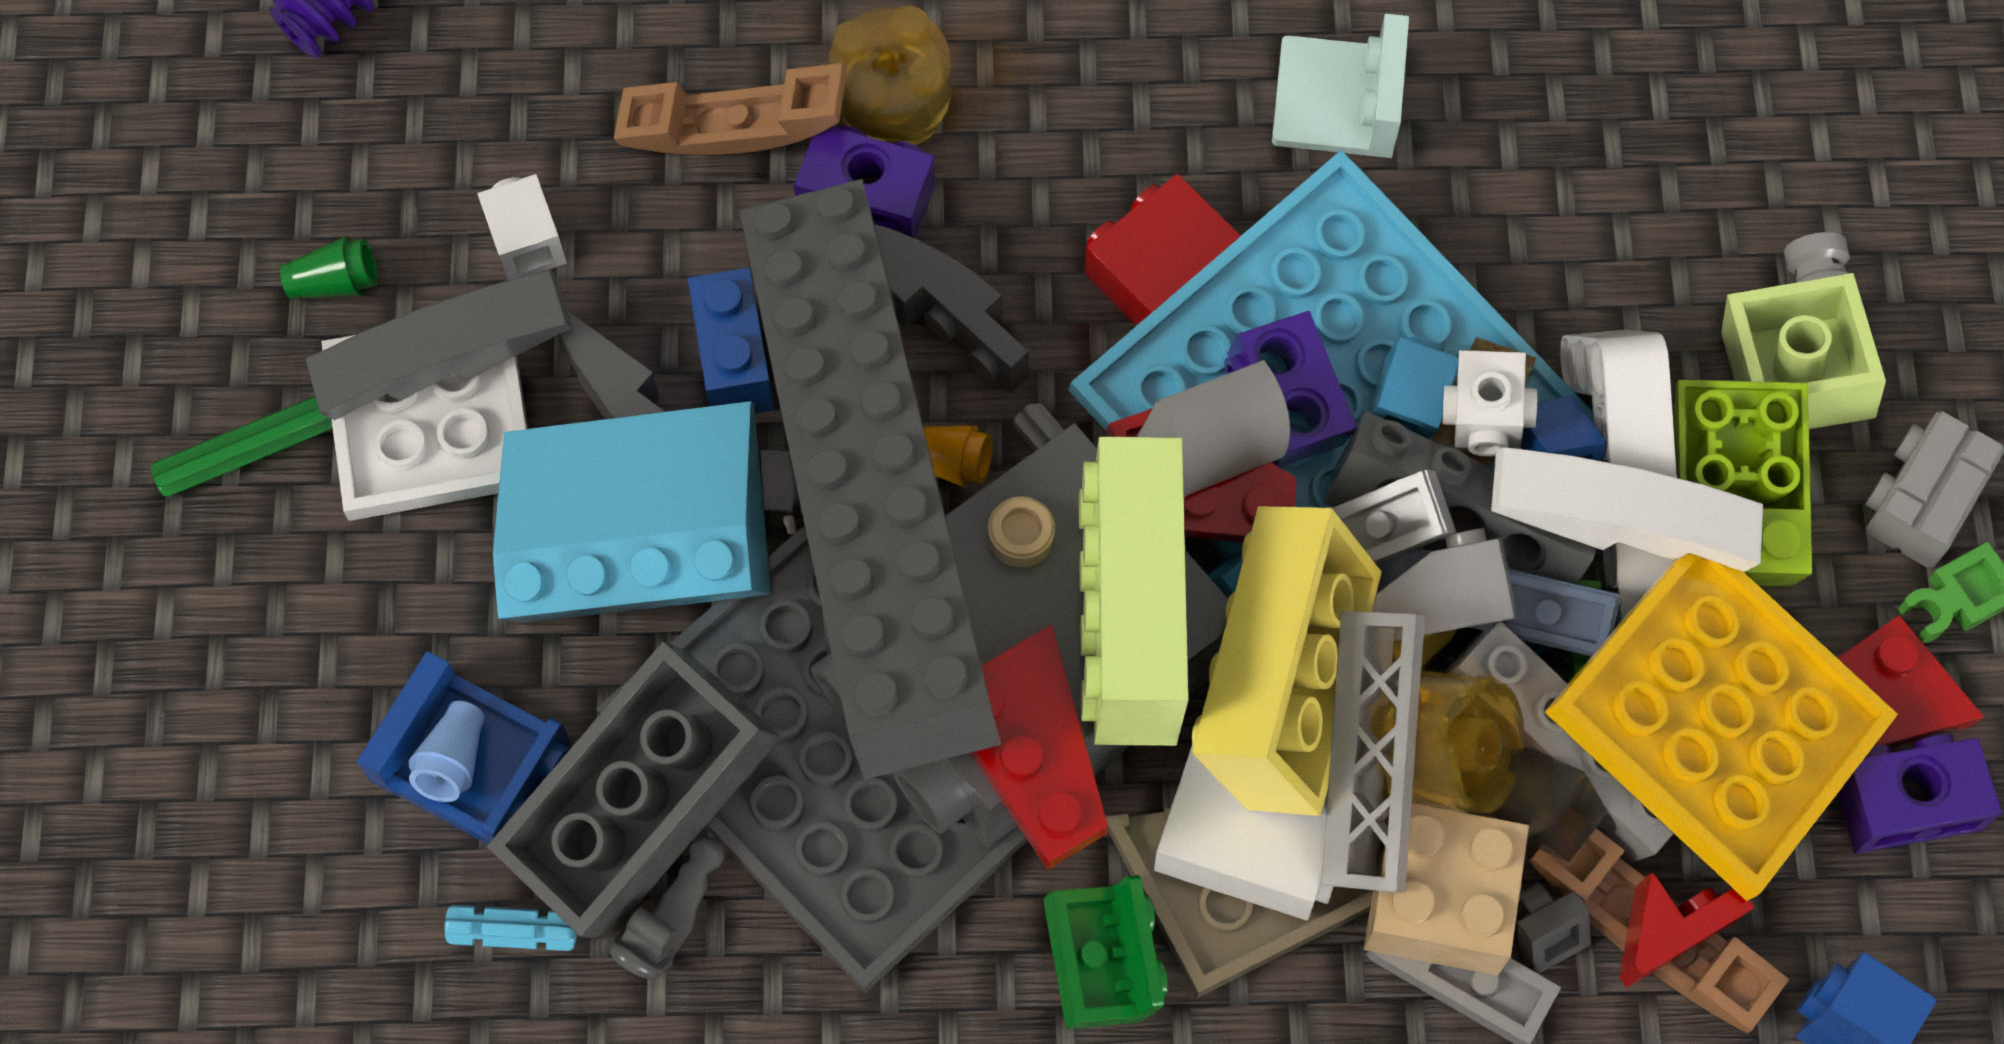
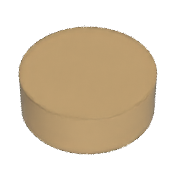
[987,496,1055,567]

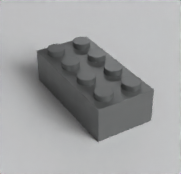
[486,642,781,939]

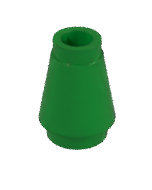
[280,236,378,300]

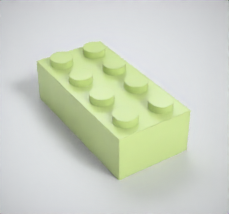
[1079,437,1188,746]

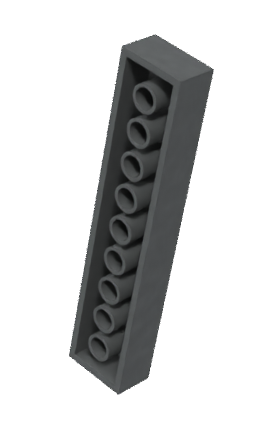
[739,179,1001,780]

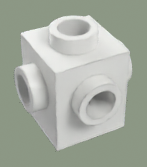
[1443,350,1537,456]

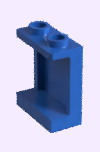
[356,651,571,844]

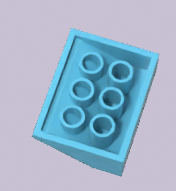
[493,401,771,623]

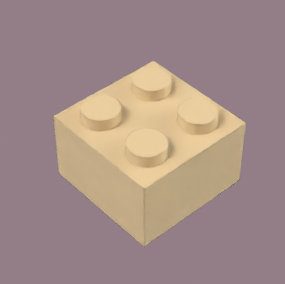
[1364,803,1529,976]

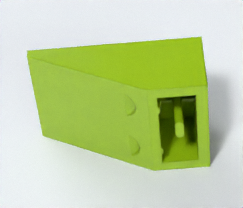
[1673,380,1812,586]

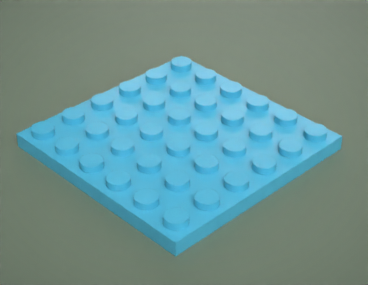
[1068,150,1594,558]

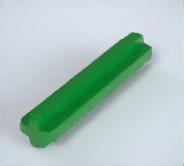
[151,396,333,497]

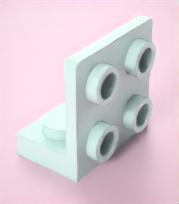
[1272,14,1409,158]

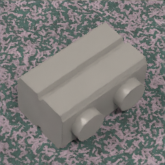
[1865,411,2004,568]

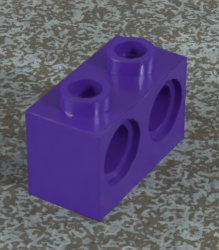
[1224,311,1357,467]

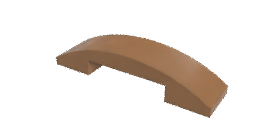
[614,63,847,155]
[1529,809,1790,1034]

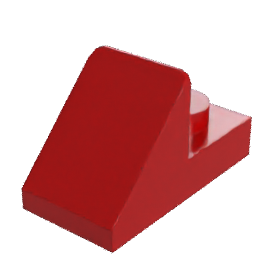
[1619,873,1755,988]

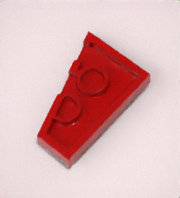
[1838,615,1984,746]
[970,624,1108,870]

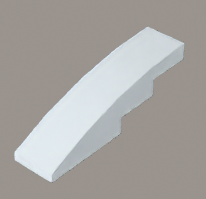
[1491,447,1763,572]

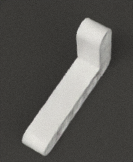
[1560,329,1677,631]

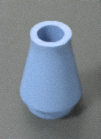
[409,701,485,802]

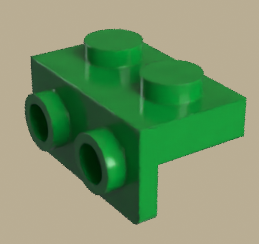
[1043,875,1167,1030]

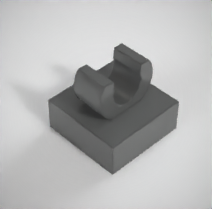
[1517,882,1591,974]

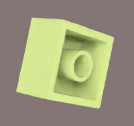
[1721,273,1886,429]

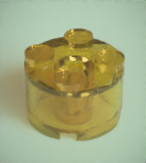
[829,5,952,145]
[1371,671,1525,813]

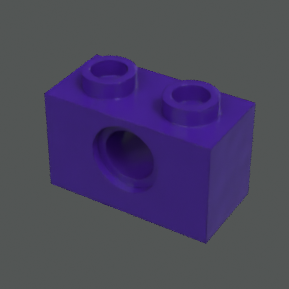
[794,125,935,238]
[1837,734,2002,854]

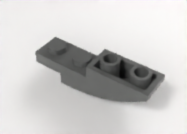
[875,225,1029,393]

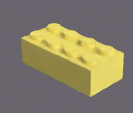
[1192,506,1382,816]

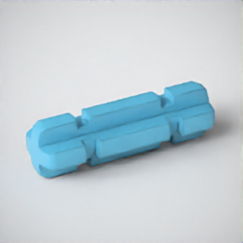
[444,905,578,951]

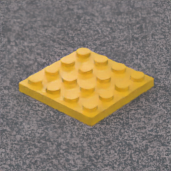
[1545,553,1898,901]

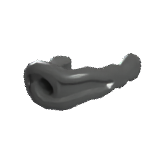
[609,836,725,979]

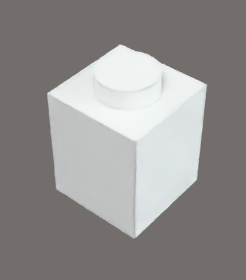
[477,174,567,281]

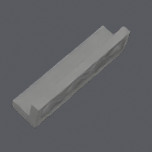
[1321,611,1425,893]

